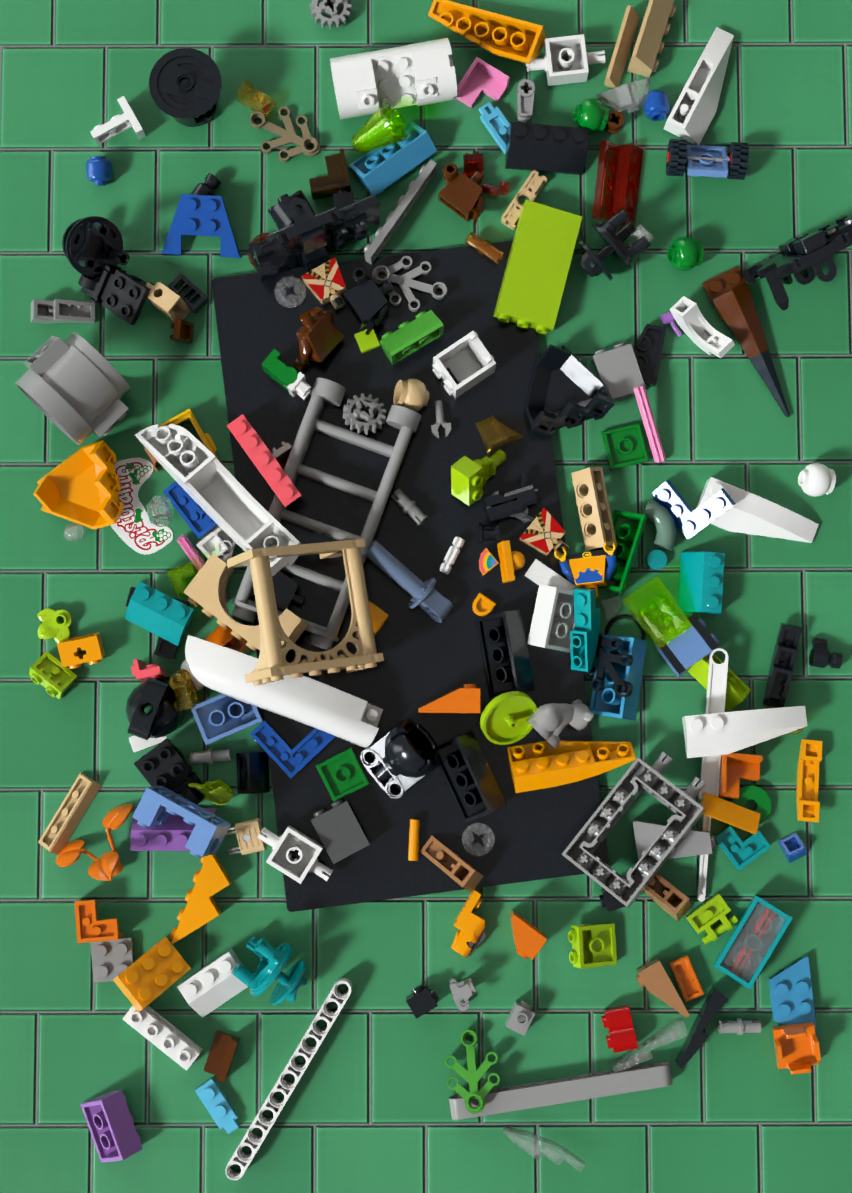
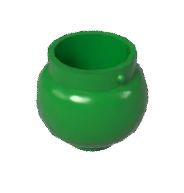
[573,98,609,133]
[667,237,704,271]

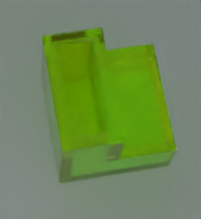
[167,562,197,597]

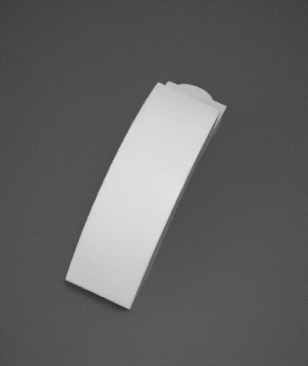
[669,296,735,358]

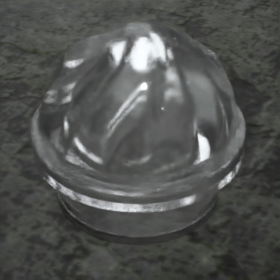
[63,522,84,542]

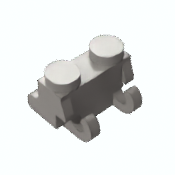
[449,978,476,1011]

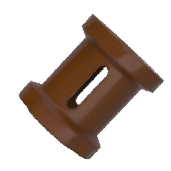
[605,110,624,135]

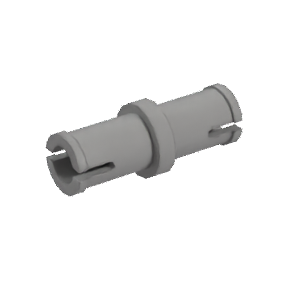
[391,489,428,526]
[189,748,232,765]
[718,1018,761,1035]

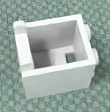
[432,331,496,399]

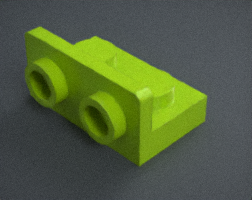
[29,651,77,699]

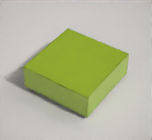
[354,329,380,354]

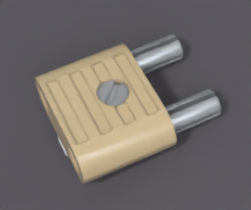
[225,818,267,856]

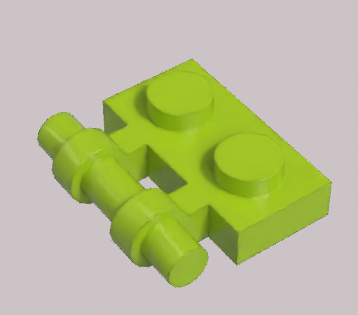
[685,893,739,945]

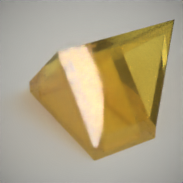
[475,416,524,452]

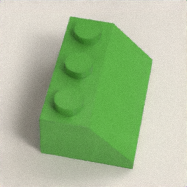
[380,310,444,365]

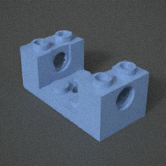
[132,785,231,858]

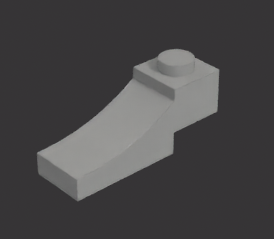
[31,299,95,324]

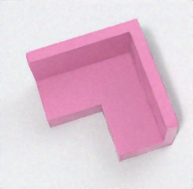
[456,57,510,108]

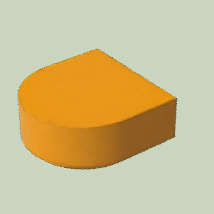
[472,593,496,617]

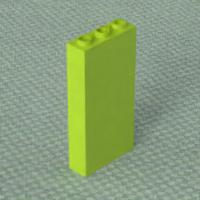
[493,199,582,334]

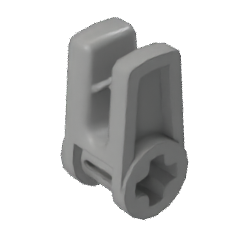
[517,79,535,122]

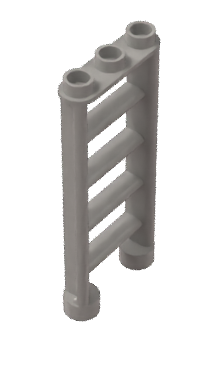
[232,377,422,650]

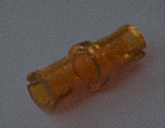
[465,232,504,264]

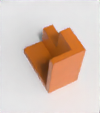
[718,753,763,799]
[74,899,123,943]

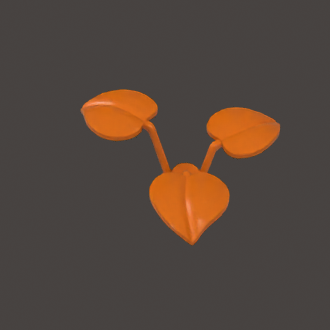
[55,804,134,881]

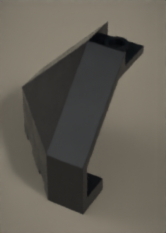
[525,344,614,435]

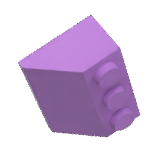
[80,1090,143,1163]

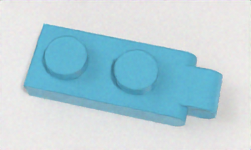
[479,102,510,154]
[195,1077,239,1134]

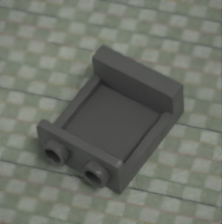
[311,799,370,864]

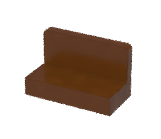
[204,1031,240,1082]

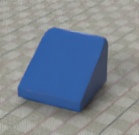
[778,832,807,863]

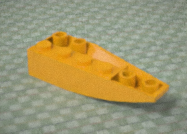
[507,741,636,793]

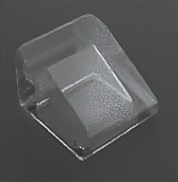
[627,224,653,246]

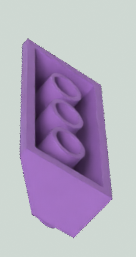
[131,808,216,851]

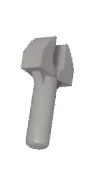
[431,400,452,439]

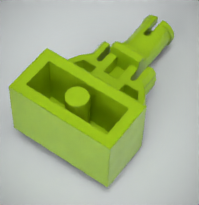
[451,450,507,506]

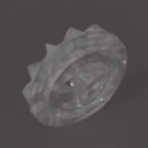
[274,275,306,308]
[462,823,495,856]

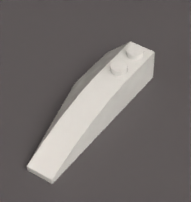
[696,477,819,543]
[682,706,808,758]

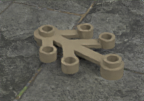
[250,106,320,163]

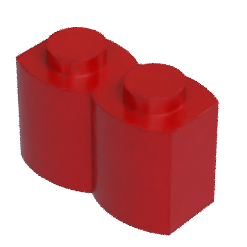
[601,1005,638,1053]

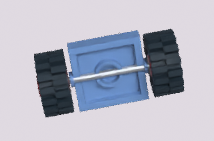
[666,139,749,180]

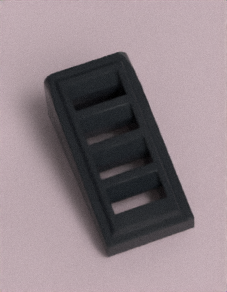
[167,273,209,314]

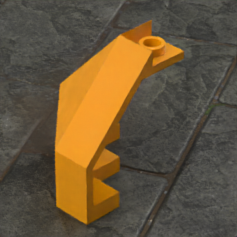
[33,440,124,530]

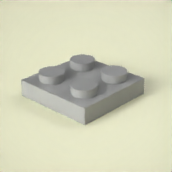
[90,937,134,983]

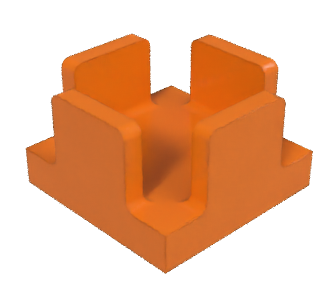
[772,1022,821,1075]

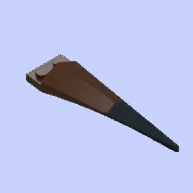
[701,266,789,417]

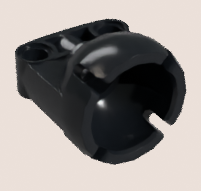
[126,677,185,740]
[360,719,441,799]

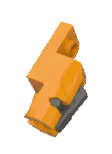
[451,889,486,958]

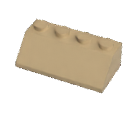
[627,0,676,78]

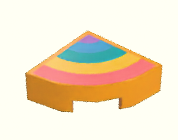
[479,548,499,576]

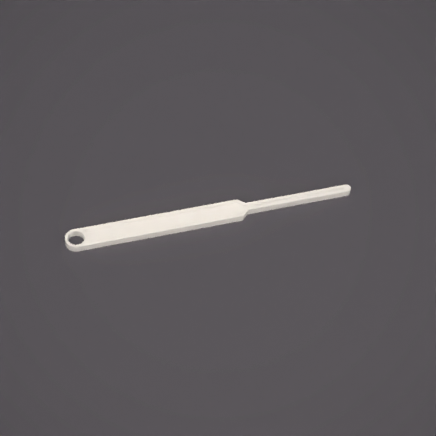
[697,648,729,902]

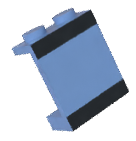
[654,615,719,678]

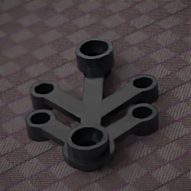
[582,633,633,698]

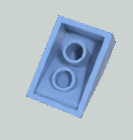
[190,694,264,745]

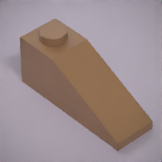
[419,836,484,892]
[643,873,691,922]
[636,958,690,1018]

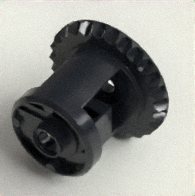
[149,48,222,127]

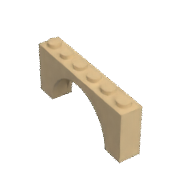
[184,553,308,653]

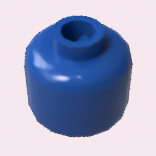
[643,89,670,121]
[86,156,112,186]

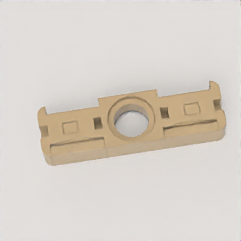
[501,170,547,230]

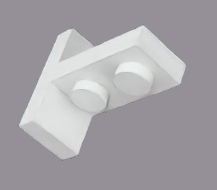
[90,96,146,145]

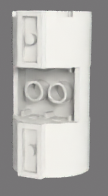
[330,38,457,120]

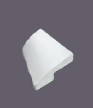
[195,526,236,564]

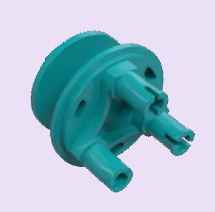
[231,936,307,1005]

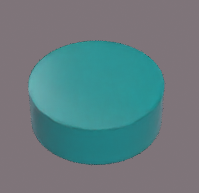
[646,550,667,570]

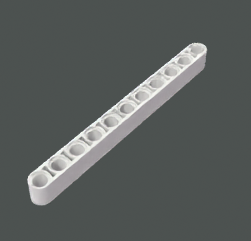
[225,978,352,1180]

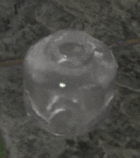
[147,496,175,527]

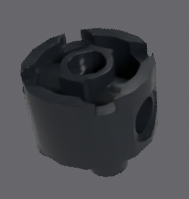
[268,190,315,230]

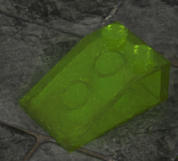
[622,576,693,649]

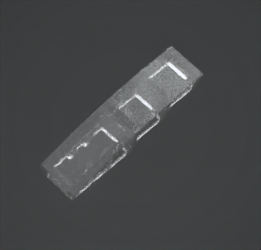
[503,1126,585,1172]

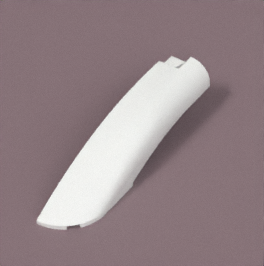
[135,424,301,576]
[185,635,383,748]

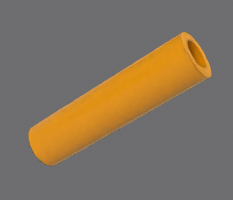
[408,819,420,861]

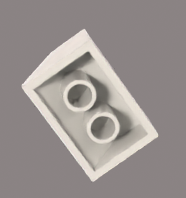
[527,584,575,653]
[177,948,248,1018]

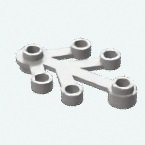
[372,256,447,312]

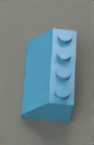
[348,121,437,195]
[589,634,647,721]

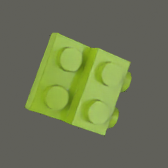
[568,922,617,969]

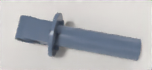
[364,540,454,623]

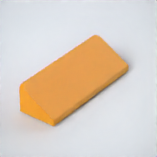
[700,792,761,835]

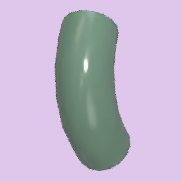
[643,499,677,550]

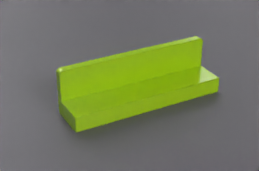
[687,654,751,711]

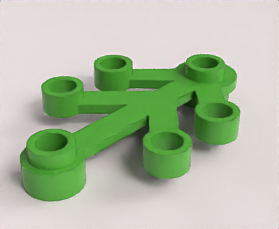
[445,1030,500,1114]

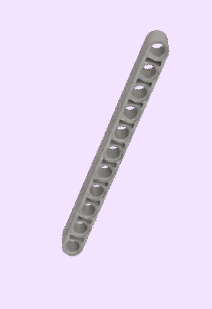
[448,1062,673,1120]

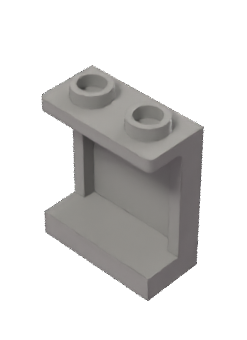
[591,343,646,402]

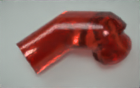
[481,181,510,196]

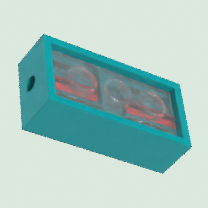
[713,895,793,989]

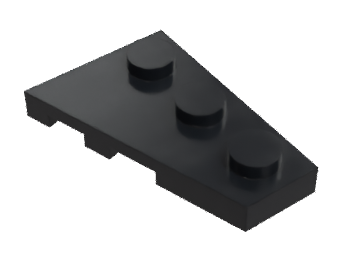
[633,324,666,387]

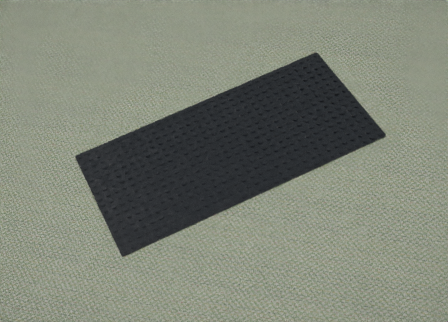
[212,241,610,912]

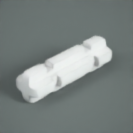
[439,536,465,575]

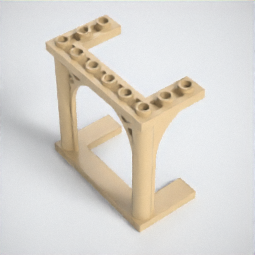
[227,539,384,686]

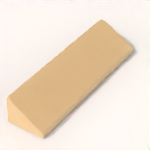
[604,5,639,89]
[38,773,101,854]

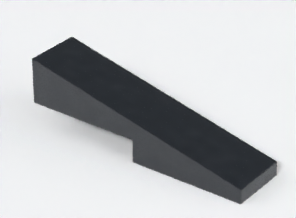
[676,985,728,1069]

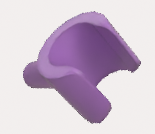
[660,312,682,337]

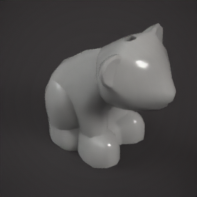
[527,699,594,749]

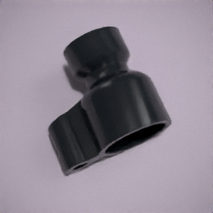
[190,173,221,196]
[809,637,843,669]

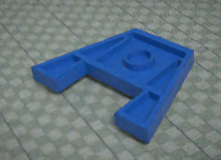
[161,194,241,258]

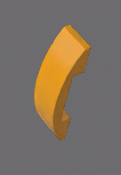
[796,739,823,822]

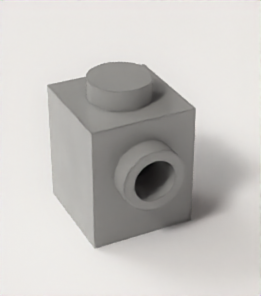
[505,1001,535,1036]

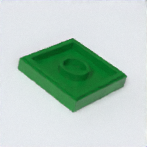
[601,423,649,471]
[316,747,370,802]

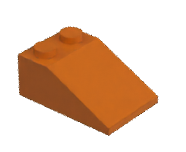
[418,684,480,713]

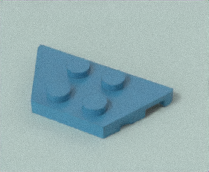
[768,955,817,1036]

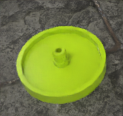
[480,691,537,745]

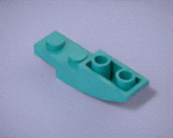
[570,588,600,672]

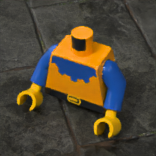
[554,541,617,598]

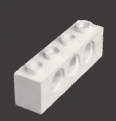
[122,1005,203,1071]

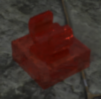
[463,152,484,176]

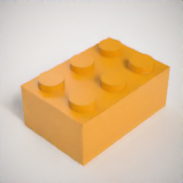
[113,936,191,1012]

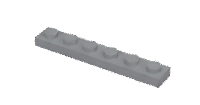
[364,159,437,265]

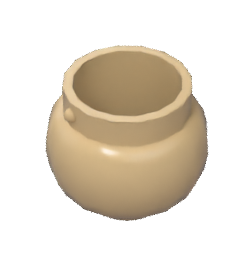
[393,378,429,412]

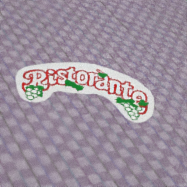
[110,457,173,555]

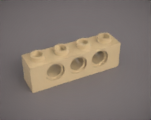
[571,467,616,551]

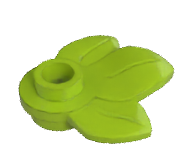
[37,608,72,643]

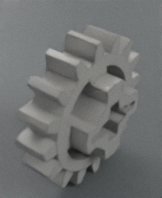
[309,0,352,30]
[343,393,386,435]

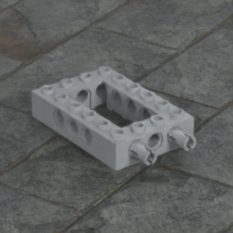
[562,752,706,908]

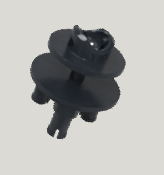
[579,209,651,281]
[62,216,129,277]

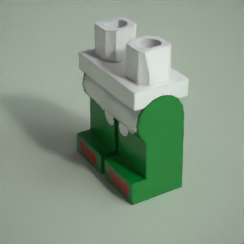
[261,349,312,401]

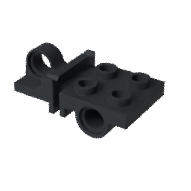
[78,264,151,325]
[134,738,205,805]

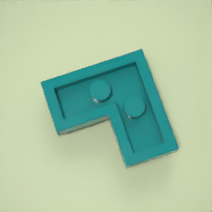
[714,825,771,871]

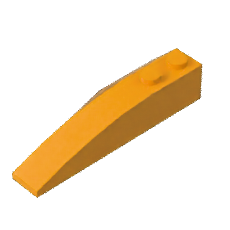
[428,0,546,64]

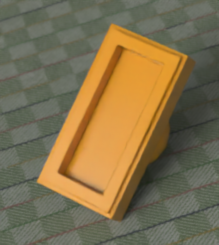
[497,540,525,583]

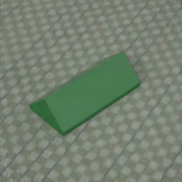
[597,510,647,595]

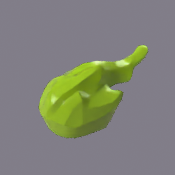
[188,779,234,805]

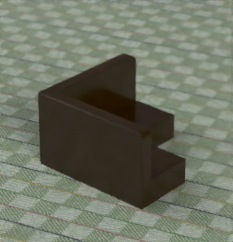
[309,148,351,200]

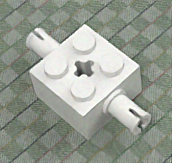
[526,34,606,86]
[257,825,333,884]

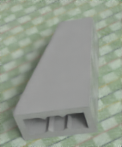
[633,820,716,861]

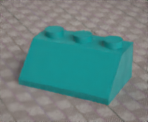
[677,552,725,615]
[124,582,197,646]

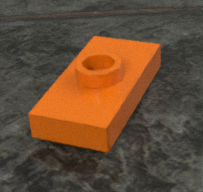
[669,955,704,1002]

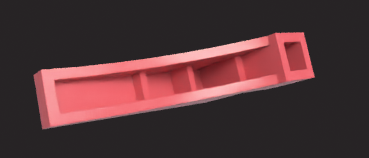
[227,414,302,507]

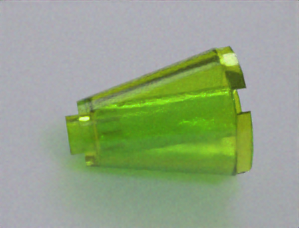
[352,103,408,153]

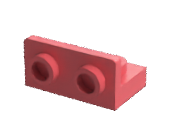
[131,659,168,682]

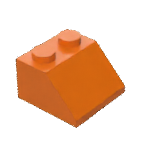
[510,910,547,960]

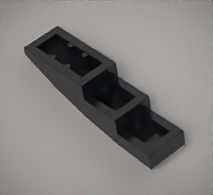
[763,623,802,708]

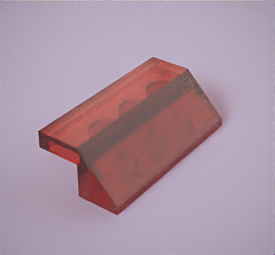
[592,140,643,226]

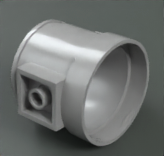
[15,332,131,445]

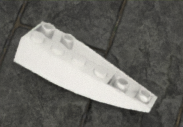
[664,27,734,145]

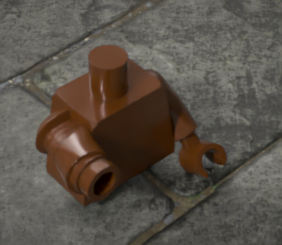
[438,163,485,225]
[293,307,344,372]

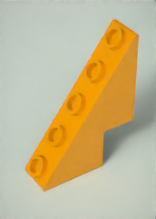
[169,854,232,944]

